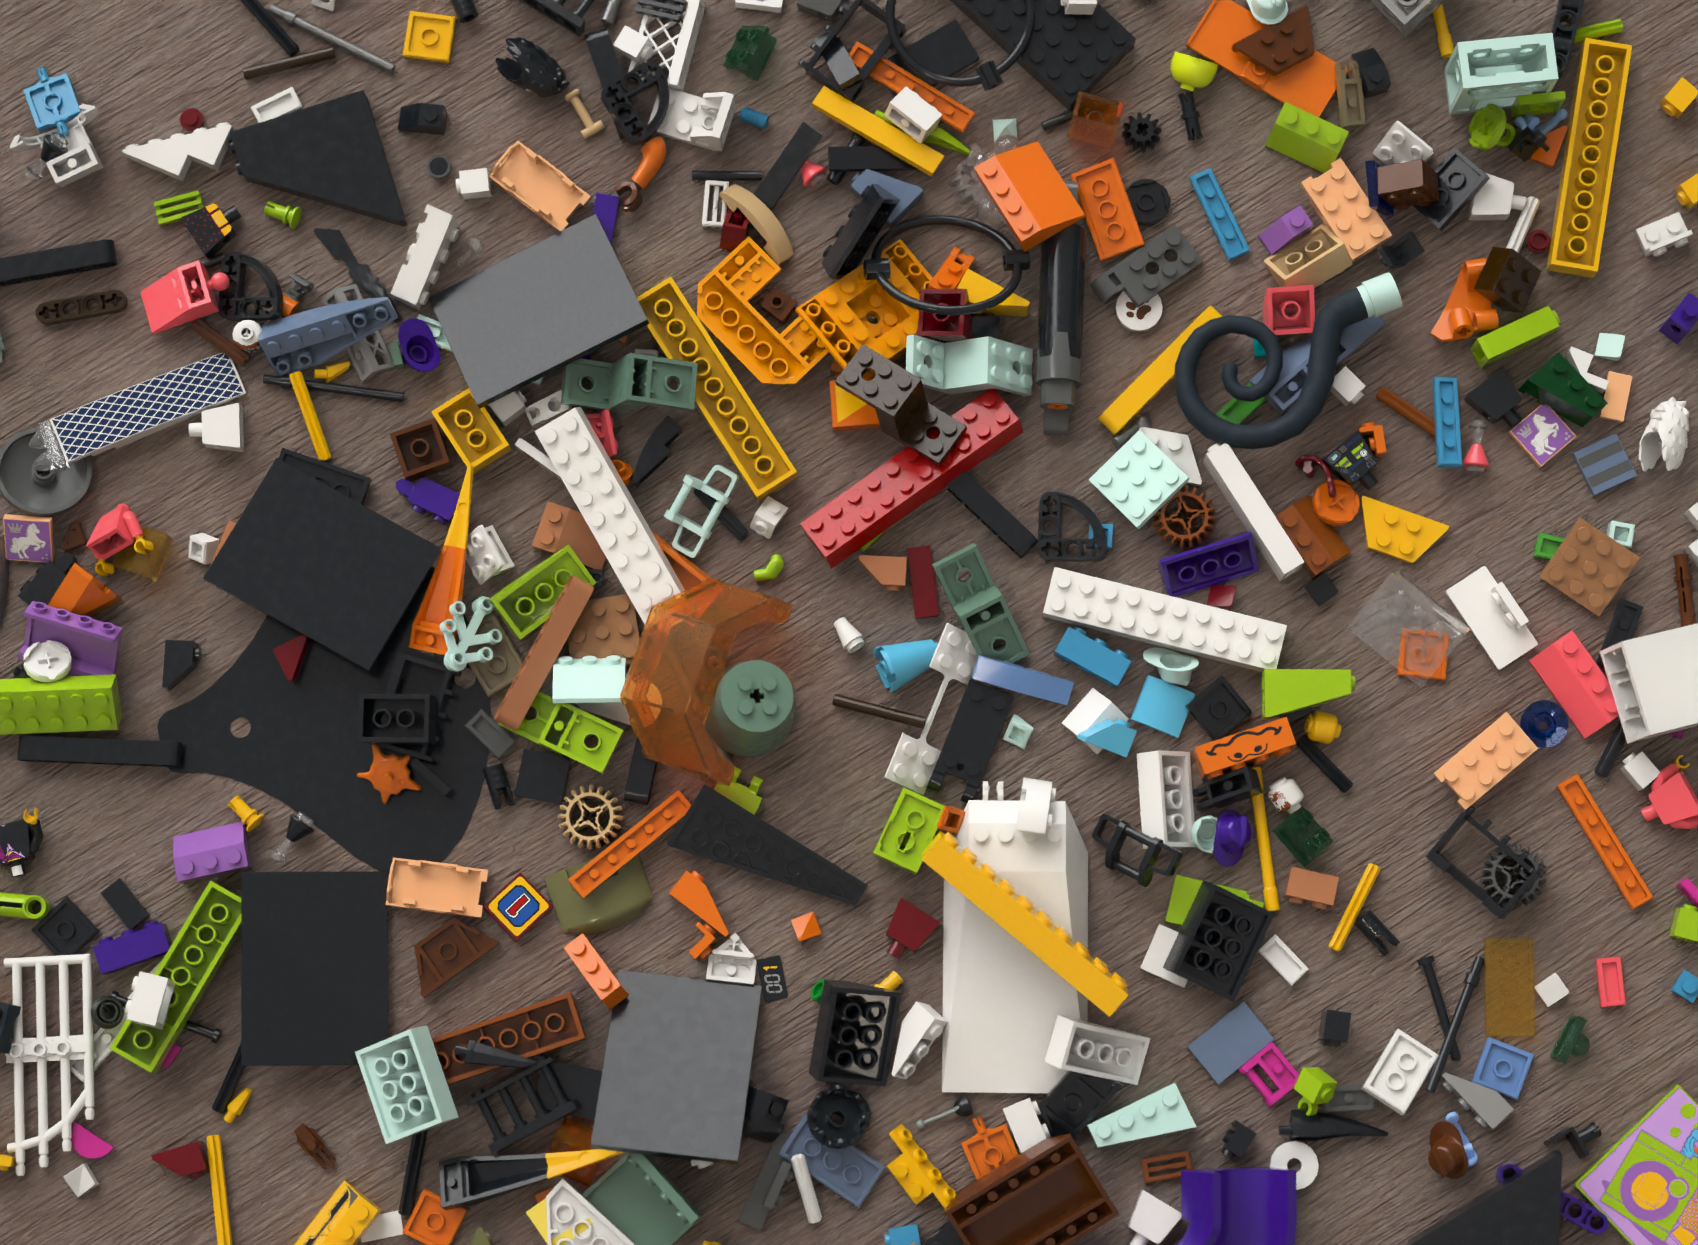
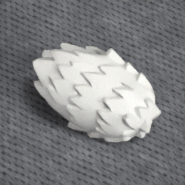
[1639,397,1689,472]

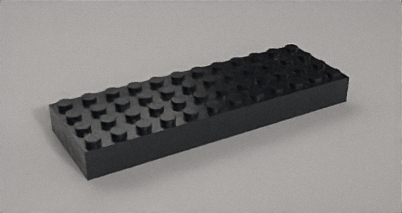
[950,0,1136,111]

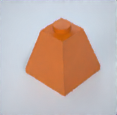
[48,563,121,617]

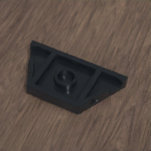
[1038,1071,1122,1139]

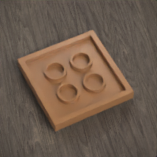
[1539,517,1640,616]
[567,594,644,666]

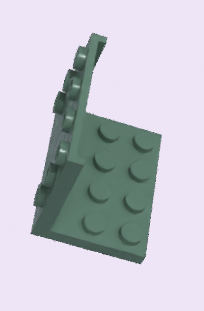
[582,1152,703,1245]

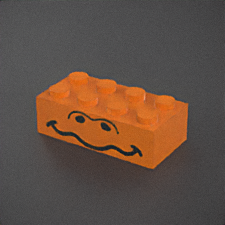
[1192,717,1296,780]

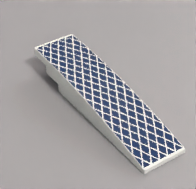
[50,353,247,464]

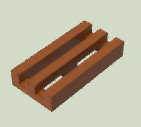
[1140,1150,1192,1183]

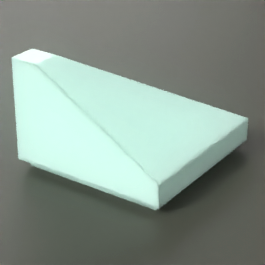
[1003,714,1034,749]

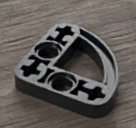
[601,62,669,145]
[218,252,283,321]
[1038,492,1108,562]

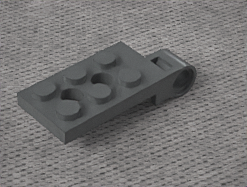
[1090,225,1203,308]

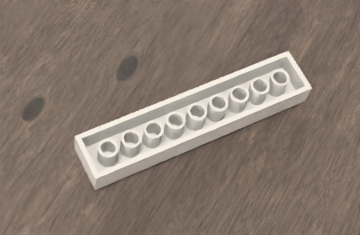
[535,407,698,638]
[1042,567,1287,672]

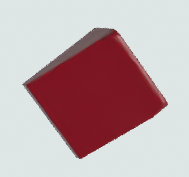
[1207,585,1236,611]

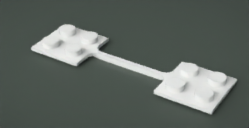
[885,623,978,795]

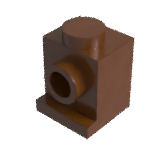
[760,287,798,325]

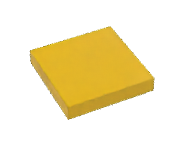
[403,11,457,64]

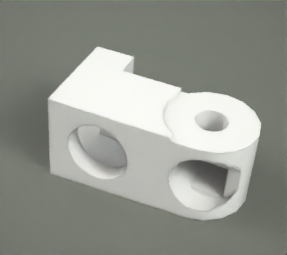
[525,390,573,428]

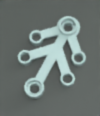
[440,596,502,672]

